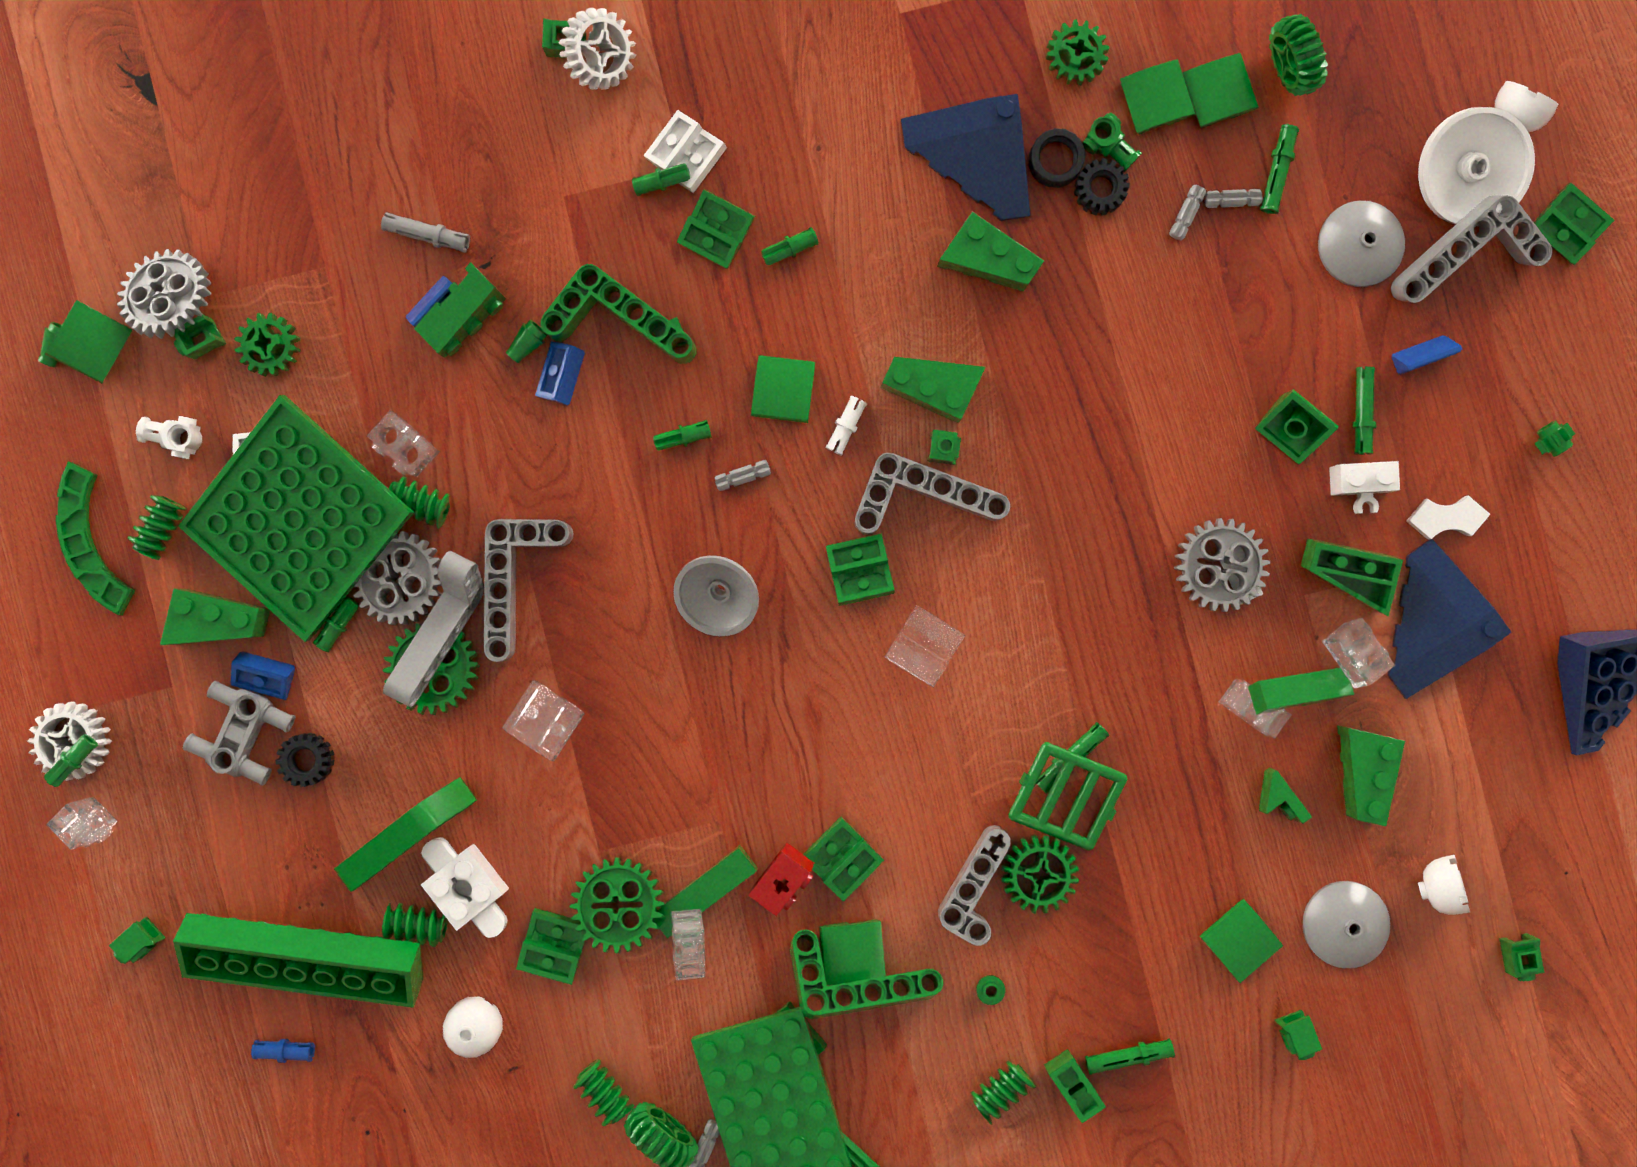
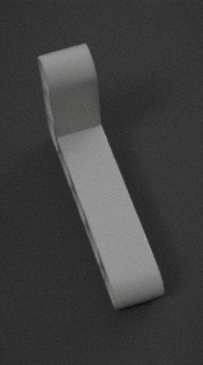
[1391,195,1552,303]
[854,453,1010,535]
[484,519,574,662]
[383,551,484,707]

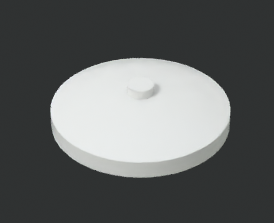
[1418,107,1535,227]

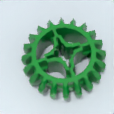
[1269,14,1328,96]
[1000,834,1079,914]
[624,1102,699,1167]

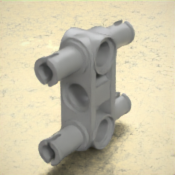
[183,681,296,786]

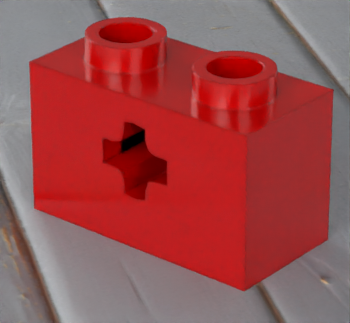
[748,843,814,916]

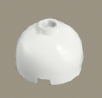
[1495,81,1559,132]
[1418,855,1471,915]
[443,997,503,1058]

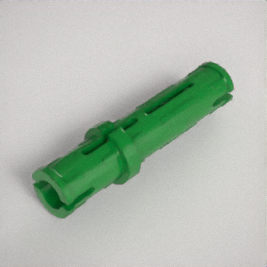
[1260,124,1300,214]
[1352,366,1376,455]
[1036,722,1110,794]
[1085,1038,1175,1075]

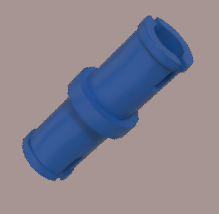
[251,1039,315,1063]

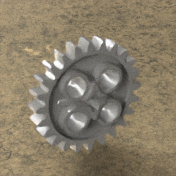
[117,249,211,339]
[1174,518,1270,612]
[353,531,442,625]

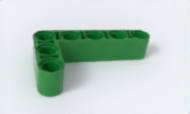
[540,264,697,364]
[334,777,477,892]
[790,930,943,1019]

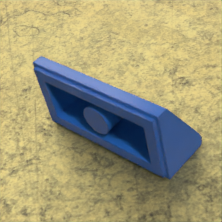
[406,276,452,327]
[1392,336,1462,375]
[535,341,585,405]
[230,652,295,700]

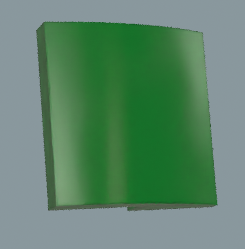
[1183,53,1259,128]
[1120,59,1196,135]
[1534,183,1615,265]
[677,189,756,269]
[45,300,132,384]
[751,355,815,423]
[826,533,895,606]
[803,816,884,902]
[1200,899,1283,983]
[516,908,586,985]
[819,919,886,985]

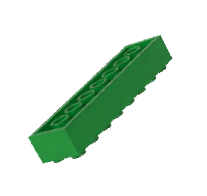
[173,913,423,1008]

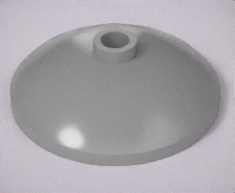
[1318,201,1405,287]
[674,556,759,636]
[1303,881,1390,968]

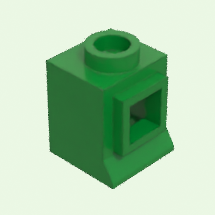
[542,18,586,58]
[173,315,226,360]
[927,429,961,465]
[109,917,166,964]
[1499,933,1545,981]
[1275,1010,1323,1060]

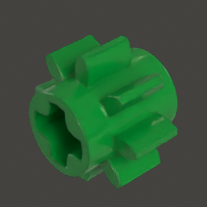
[1535,420,1575,457]

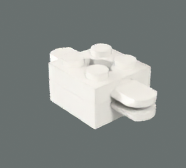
[421,837,509,938]

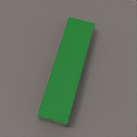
[1248,667,1355,715]
[654,845,758,939]

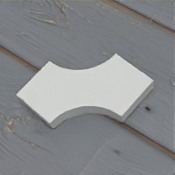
[1406,495,1490,540]

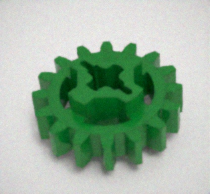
[1045,19,1110,86]
[234,313,301,377]

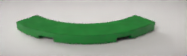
[56,461,135,616]

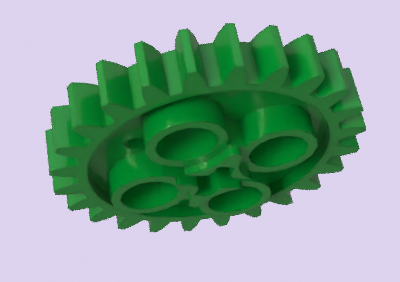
[383,623,480,716]
[570,857,665,954]

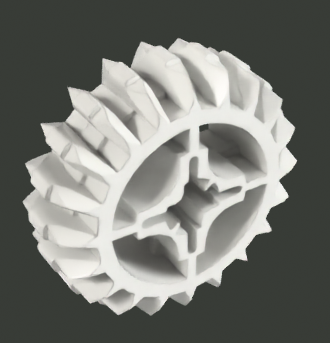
[558,8,637,90]
[27,702,112,781]

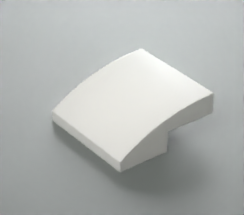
[644,110,727,193]

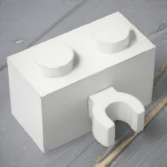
[1329,461,1400,514]

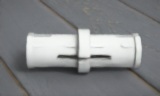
[825,396,867,456]

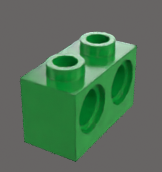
[1044,1049,1106,1123]

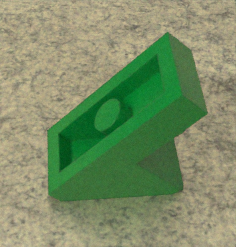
[1259,767,1312,824]

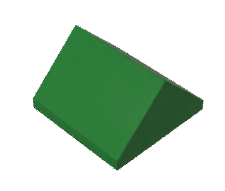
[1255,389,1339,465]

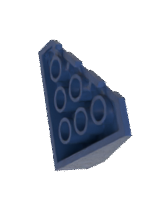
[901,94,1030,221]
[1388,539,1512,699]
[1557,629,1637,755]

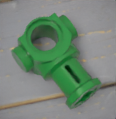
[1082,113,1142,173]

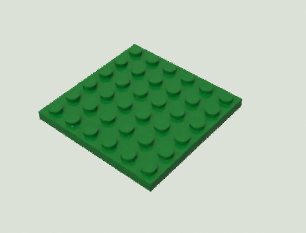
[178,395,414,642]

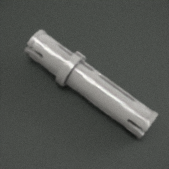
[381,212,470,253]

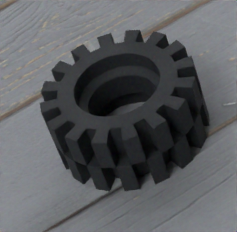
[1074,158,1130,216]
[275,733,335,787]

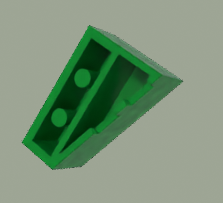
[937,212,1044,292]
[414,262,506,358]
[881,356,986,424]
[1301,538,1403,617]
[160,588,270,645]
[1337,725,1405,826]

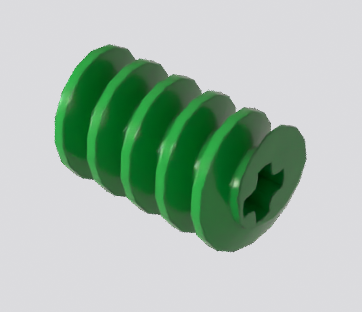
[388,476,450,529]
[127,495,187,560]
[382,903,448,947]
[573,1059,635,1127]
[971,1061,1036,1125]

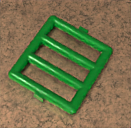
[1008,742,1128,851]

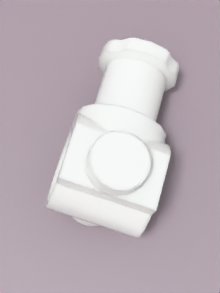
[136,416,202,459]

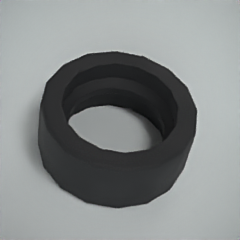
[1028,128,1085,188]

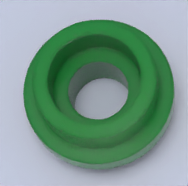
[976,975,1005,1005]

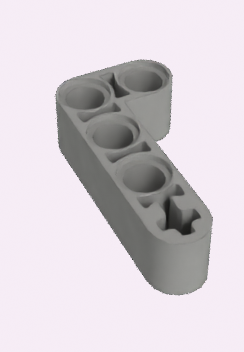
[938,825,1011,946]

